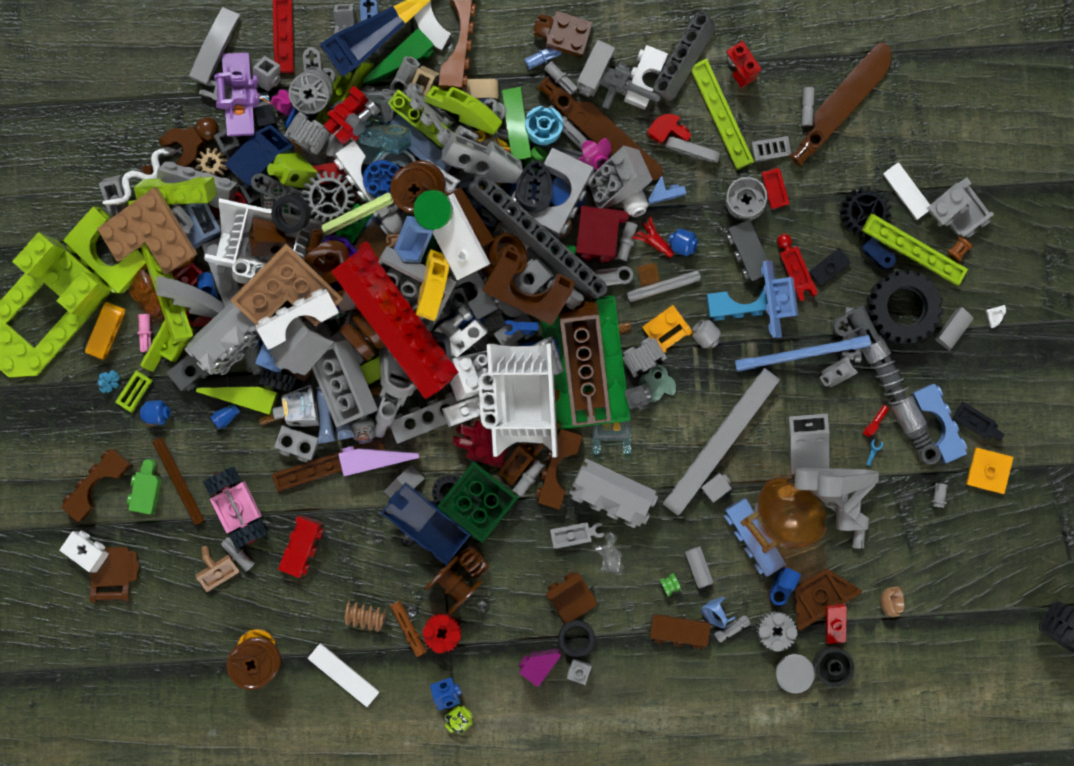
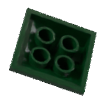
[437,461,519,543]

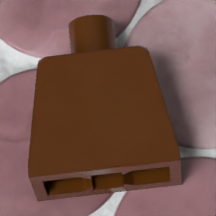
[249,218,296,257]

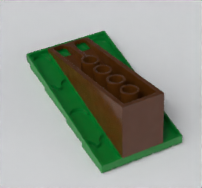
[540,295,630,430]

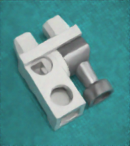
[434,305,488,358]

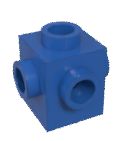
[430,677,462,711]

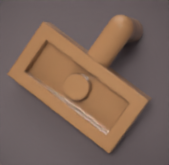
[196,546,240,592]

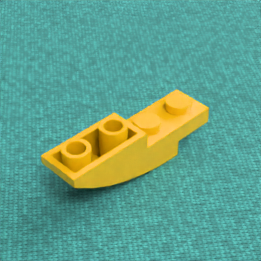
[416,249,450,321]

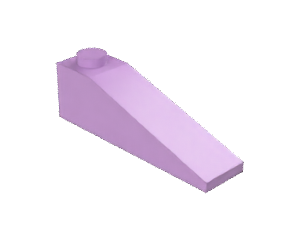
[339,446,420,476]

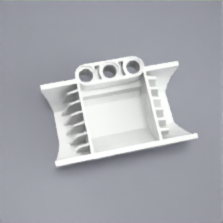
[204,198,327,284]
[479,343,558,457]

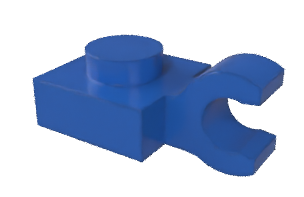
[505,320,538,336]

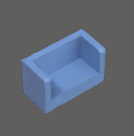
[394,216,434,263]

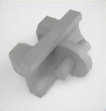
[820,356,858,387]

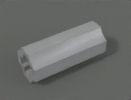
[685,546,713,588]

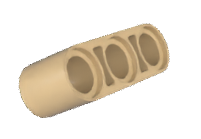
[463,79,498,100]

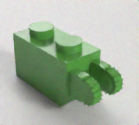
[127,459,162,515]

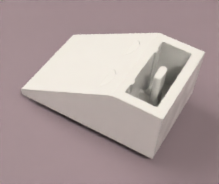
[450,350,493,402]

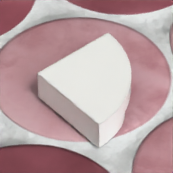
[985,305,1006,329]

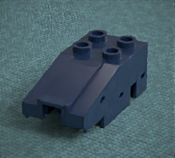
[381,482,470,565]

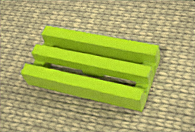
[115,370,153,413]

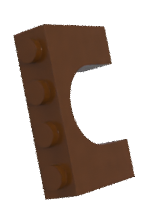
[482,247,575,325]

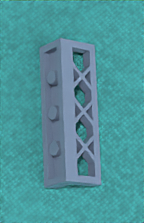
[383,114,453,173]

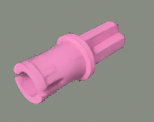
[137,314,153,353]

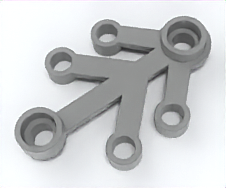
[406,83,454,146]

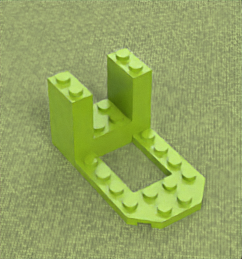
[0,232,112,377]

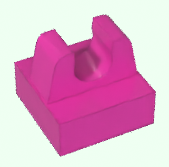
[270,90,294,116]

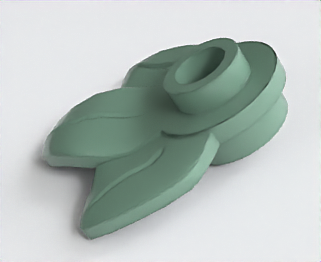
[638,364,676,402]

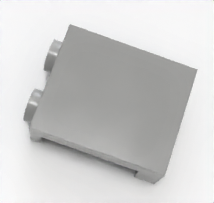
[932,177,994,239]

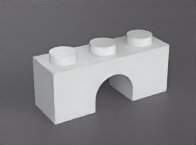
[622,45,668,110]

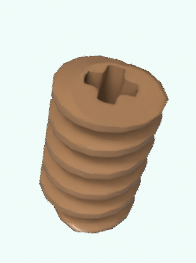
[344,601,386,632]

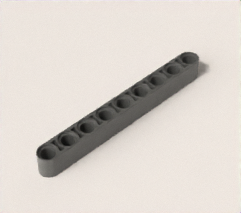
[469,176,607,300]

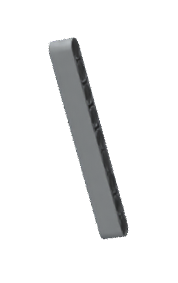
[663,368,780,516]

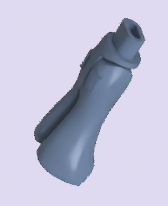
[317,384,355,444]

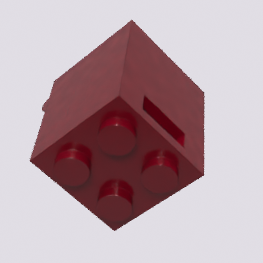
[576,206,629,263]

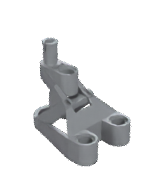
[374,345,417,437]
[794,468,879,548]

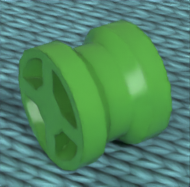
[660,573,682,597]

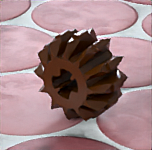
[458,545,489,579]

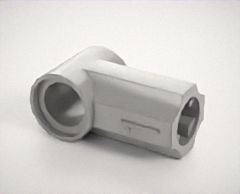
[390,56,420,94]
[595,266,633,286]

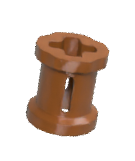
[947,236,972,262]

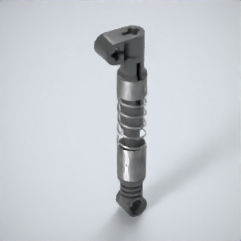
[831,305,941,464]

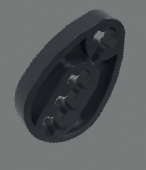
[515,160,553,212]

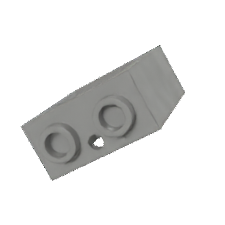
[577,40,615,97]

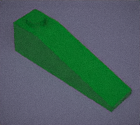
[363,28,435,85]

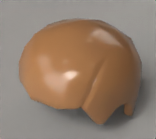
[880,586,904,617]

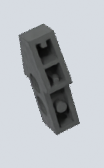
[167,355,210,391]

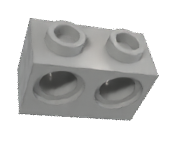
[274,426,318,462]

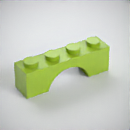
[134,177,218,204]

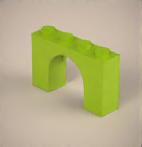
[63,207,147,293]

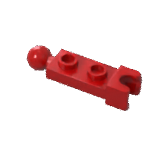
[777,234,818,302]

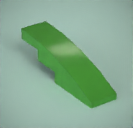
[502,87,532,161]

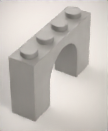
[527,148,595,239]

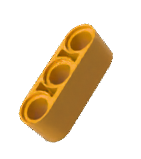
[85,302,125,360]

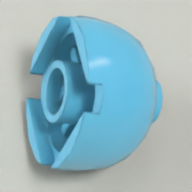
[525,106,563,145]

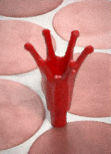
[632,217,674,258]

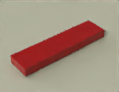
[273,0,294,74]

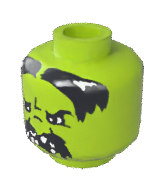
[445,706,473,734]

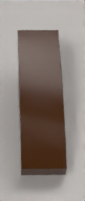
[497,420,562,486]

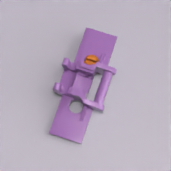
[214,53,260,136]

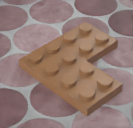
[97,187,197,275]
[230,244,343,327]

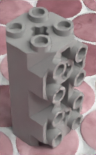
[185,302,261,375]
[569,458,658,528]

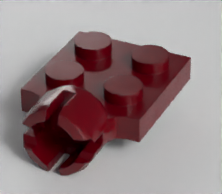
[453,420,508,468]

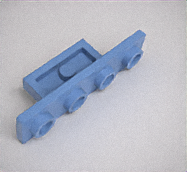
[761,260,798,338]

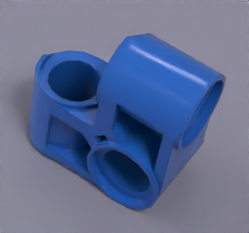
[768,567,801,605]

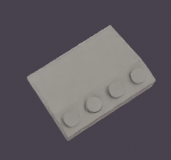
[378,246,457,331]

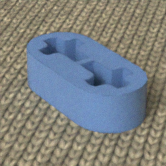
[360,0,378,21]

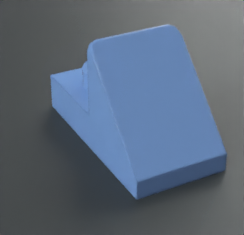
[648,176,686,205]

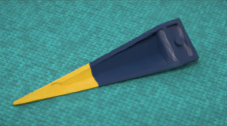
[319,0,431,77]

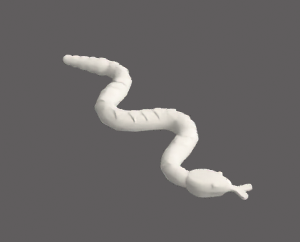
[102,147,183,205]

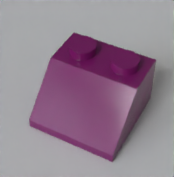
[518,649,561,687]

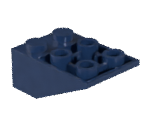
[225,124,295,187]

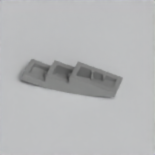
[189,7,240,85]
[155,276,225,318]

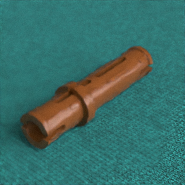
[390,600,427,657]

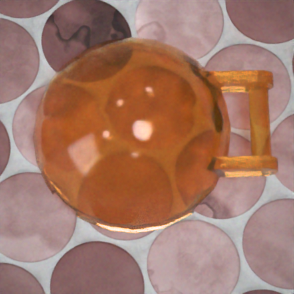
[740,477,827,554]

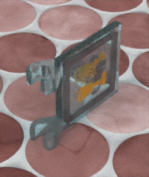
[592,405,631,454]

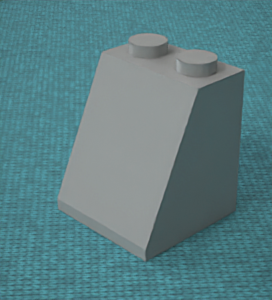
[270,315,334,375]

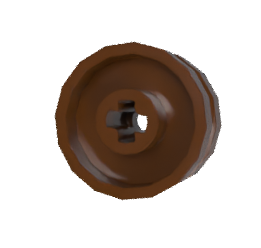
[481,233,528,277]
[339,311,385,361]

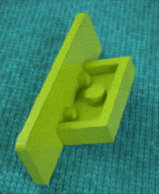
[140,306,194,372]

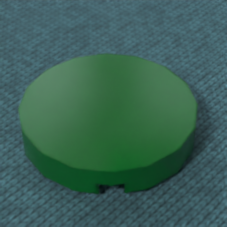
[413,190,453,230]

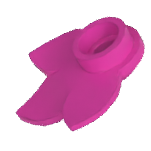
[578,138,611,171]

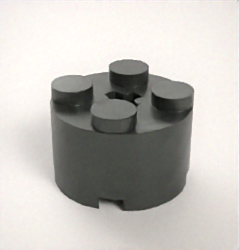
[813,646,855,687]

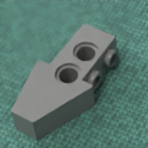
[442,132,523,183]

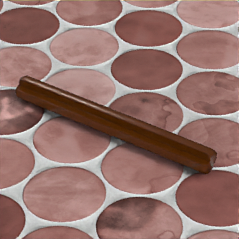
[152,437,204,525]

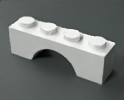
[334,141,390,220]
[256,289,339,350]

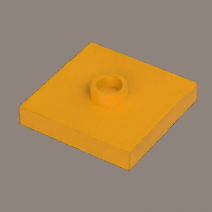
[966,447,1014,494]

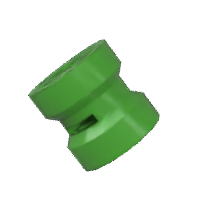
[523,146,548,173]

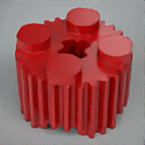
[422,612,462,653]

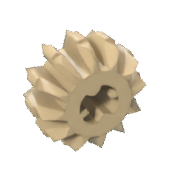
[196,148,228,177]

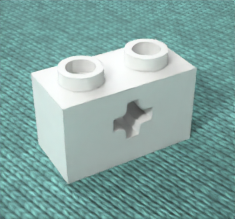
[59,530,109,573]

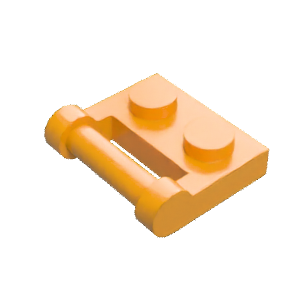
[642,305,693,353]

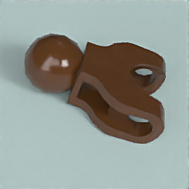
[159,117,219,167]

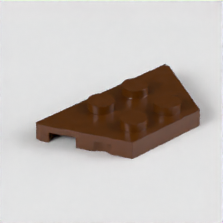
[794,568,862,631]

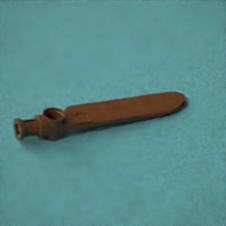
[789,43,892,167]
[536,76,663,181]

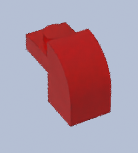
[646,114,691,145]

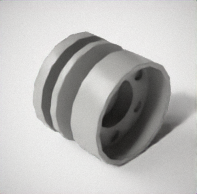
[289,69,334,114]
[726,177,767,222]

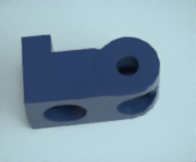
[859,237,896,269]

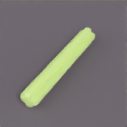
[322,193,394,235]

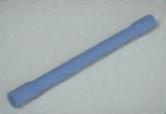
[735,335,871,372]

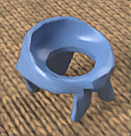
[701,597,735,628]

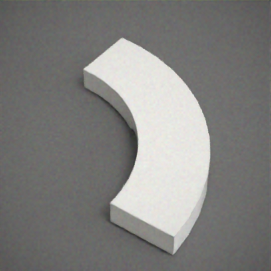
[414,1,451,51]

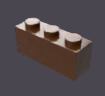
[649,613,711,649]

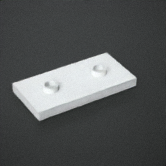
[433,193,490,280]

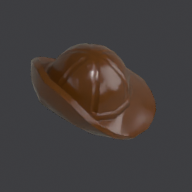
[303,240,350,284]

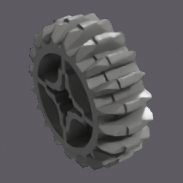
[302,171,354,224]

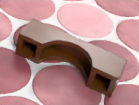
[535,429,583,510]
[61,449,133,522]

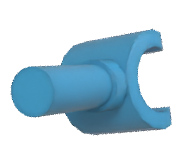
[866,439,883,466]

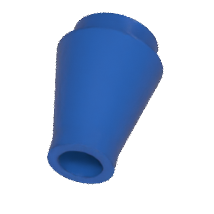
[210,403,240,430]

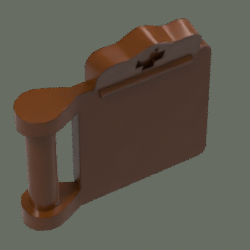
[90,547,140,603]

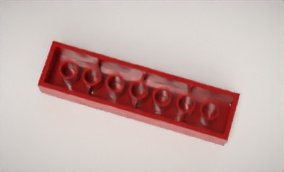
[331,246,459,399]

